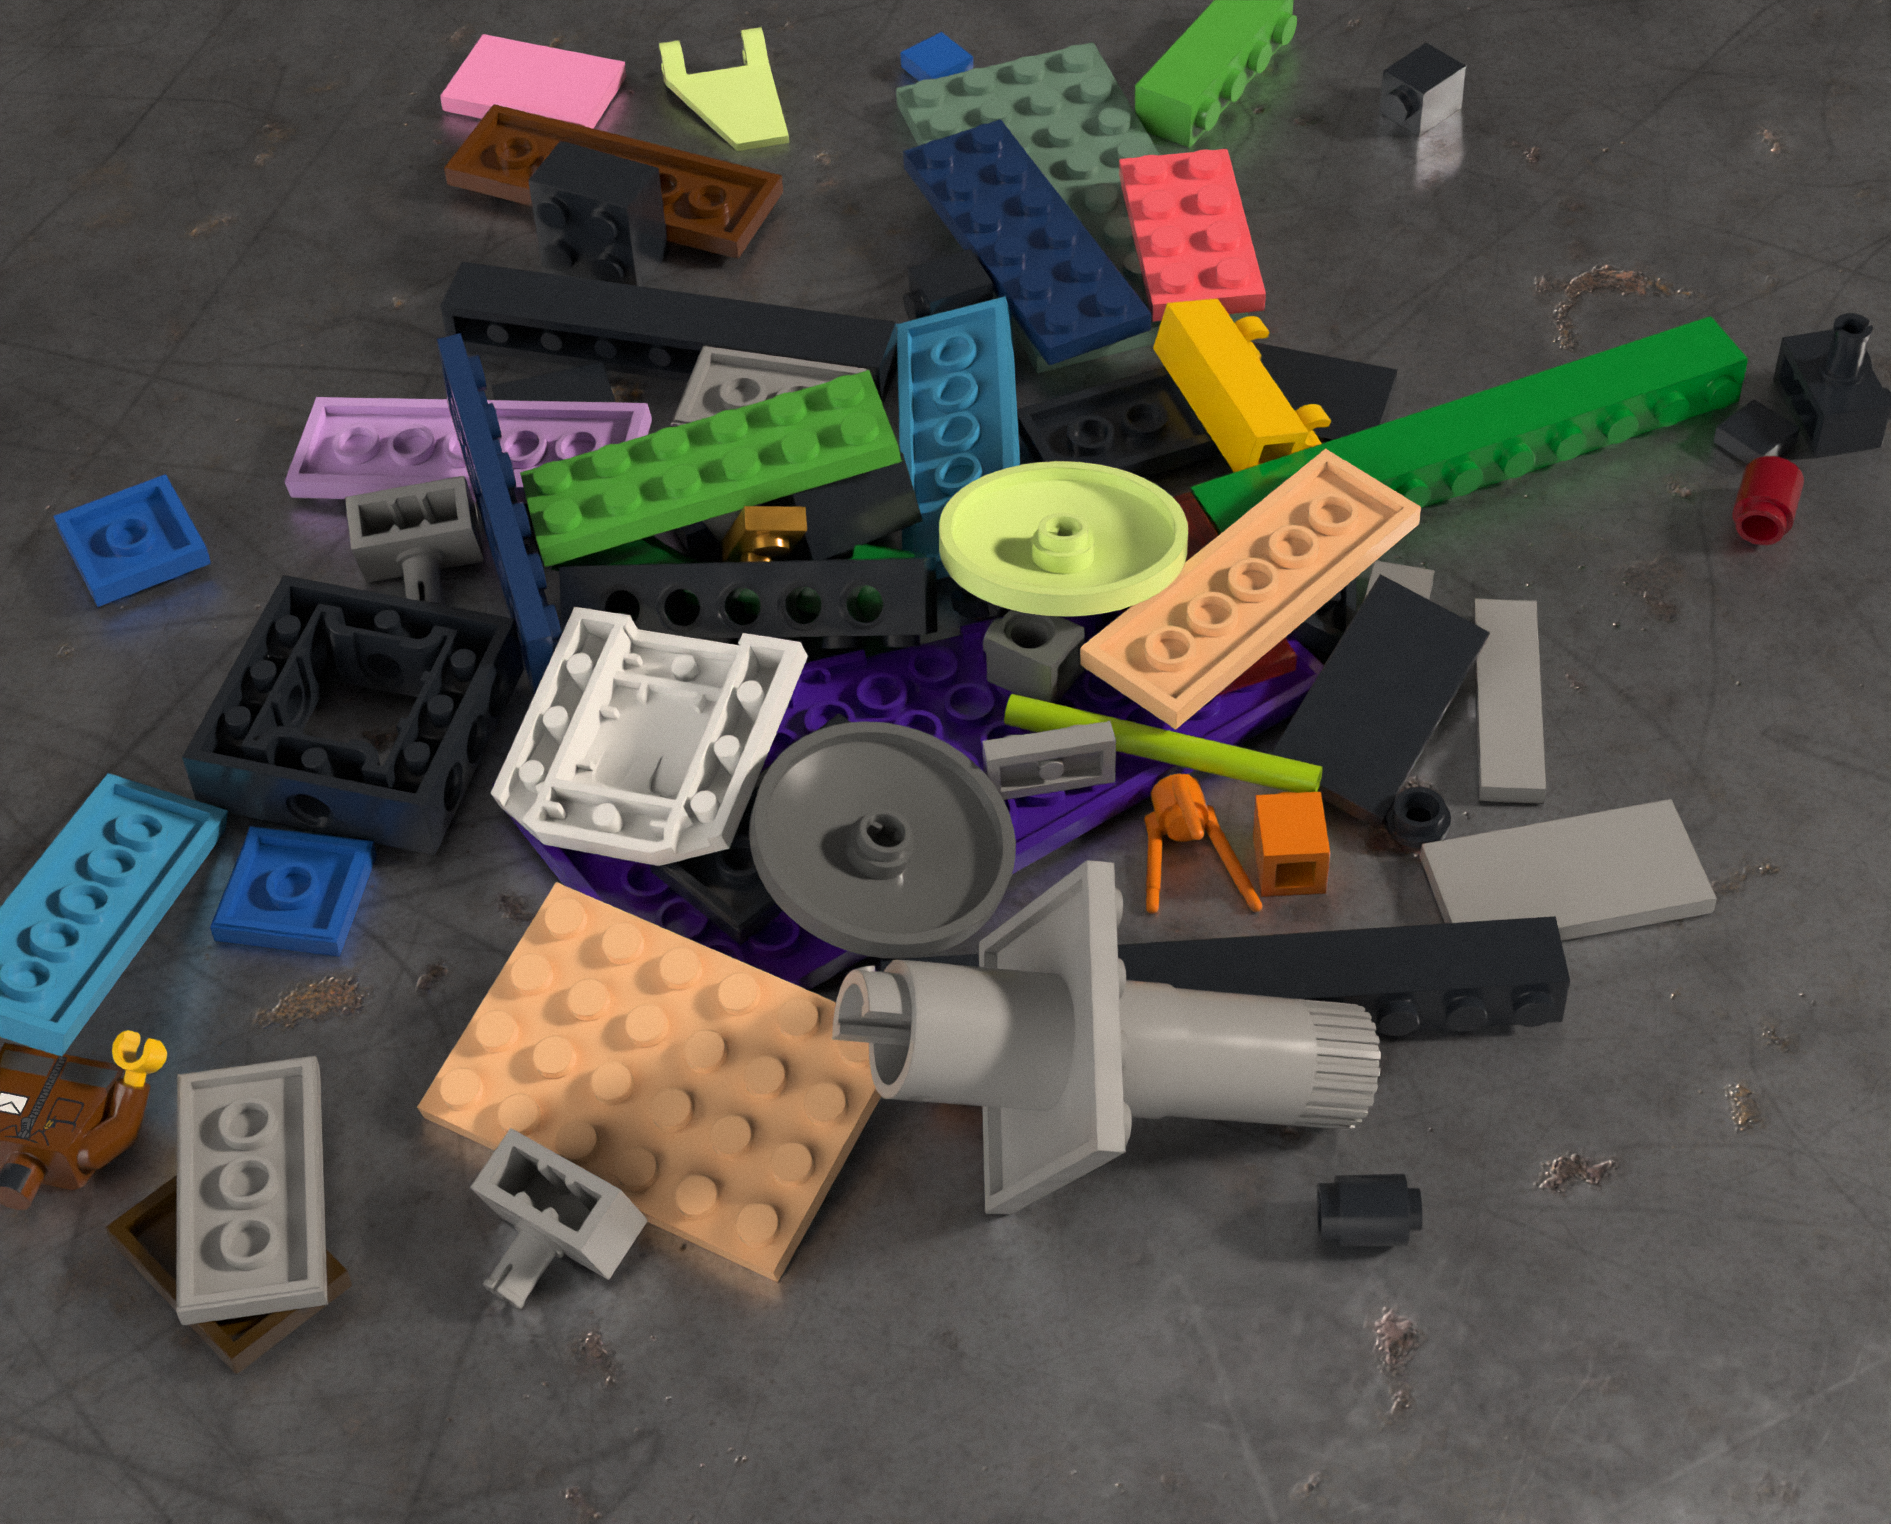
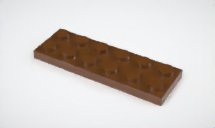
[444,104,783,259]

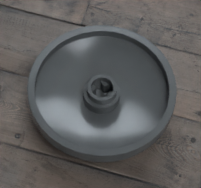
[749,721,1016,959]

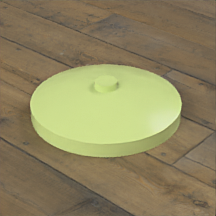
[939,461,1188,617]

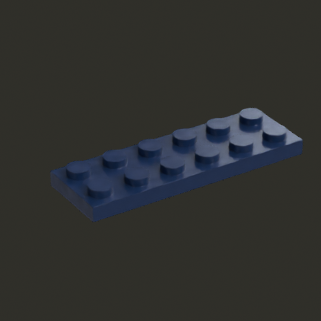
[903,119,1151,366]
[437,333,562,697]

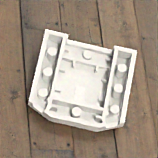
[491,607,808,866]

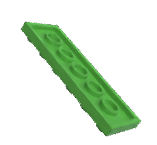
[520,370,902,567]

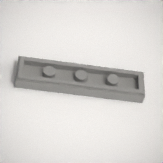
[1473,599,1546,804]

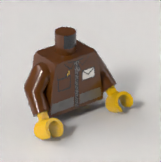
[0,1030,167,1210]

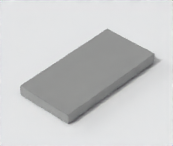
[1420,799,1717,941]
[176,1056,328,1325]

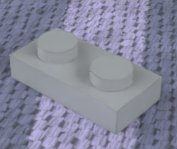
[982,721,1116,800]

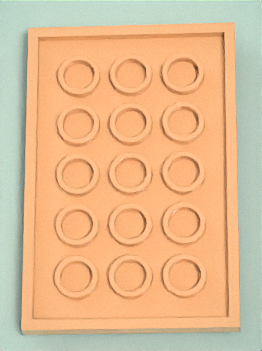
[417,882,881,1282]

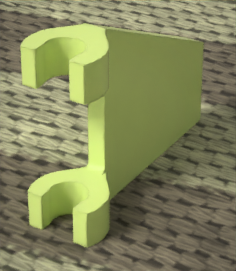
[659,27,789,151]

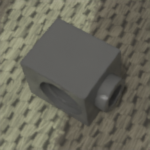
[983,610,1084,704]

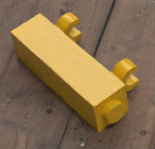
[1153,298,1331,473]

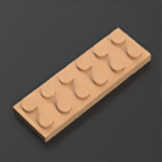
[1080,449,1421,730]

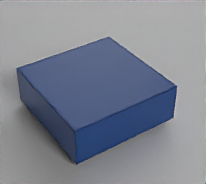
[900,32,973,81]

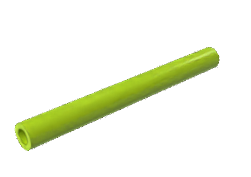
[1004,694,1323,793]

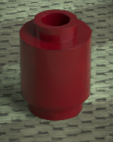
[1732,456,1804,545]

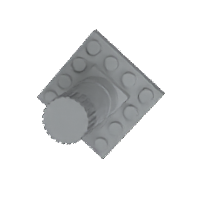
[832,860,1381,1215]

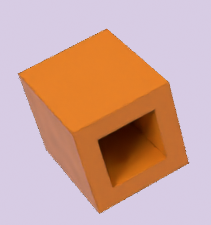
[1253,792,1330,897]

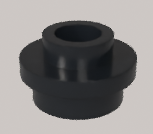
[1385,787,1451,848]

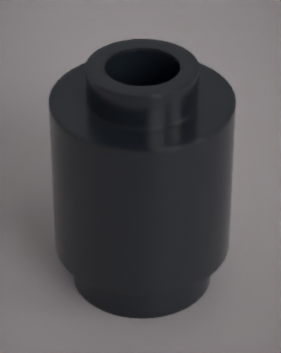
[1316,1174,1423,1247]

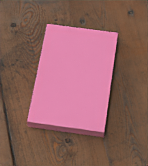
[440,34,627,129]

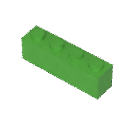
[1135,0,1297,148]

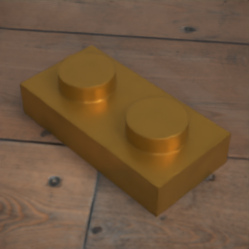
[721,506,807,562]

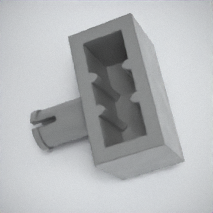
[345,476,484,606]
[470,1128,648,1310]

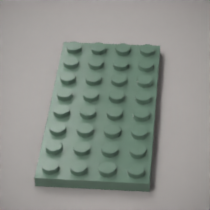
[896,42,1248,374]

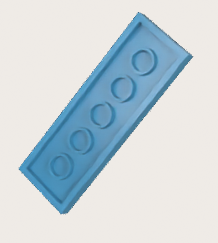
[897,297,1020,579]
[0,773,228,1057]

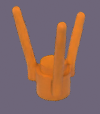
[1144,774,1262,914]

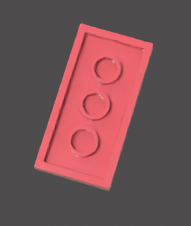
[1119,149,1266,322]

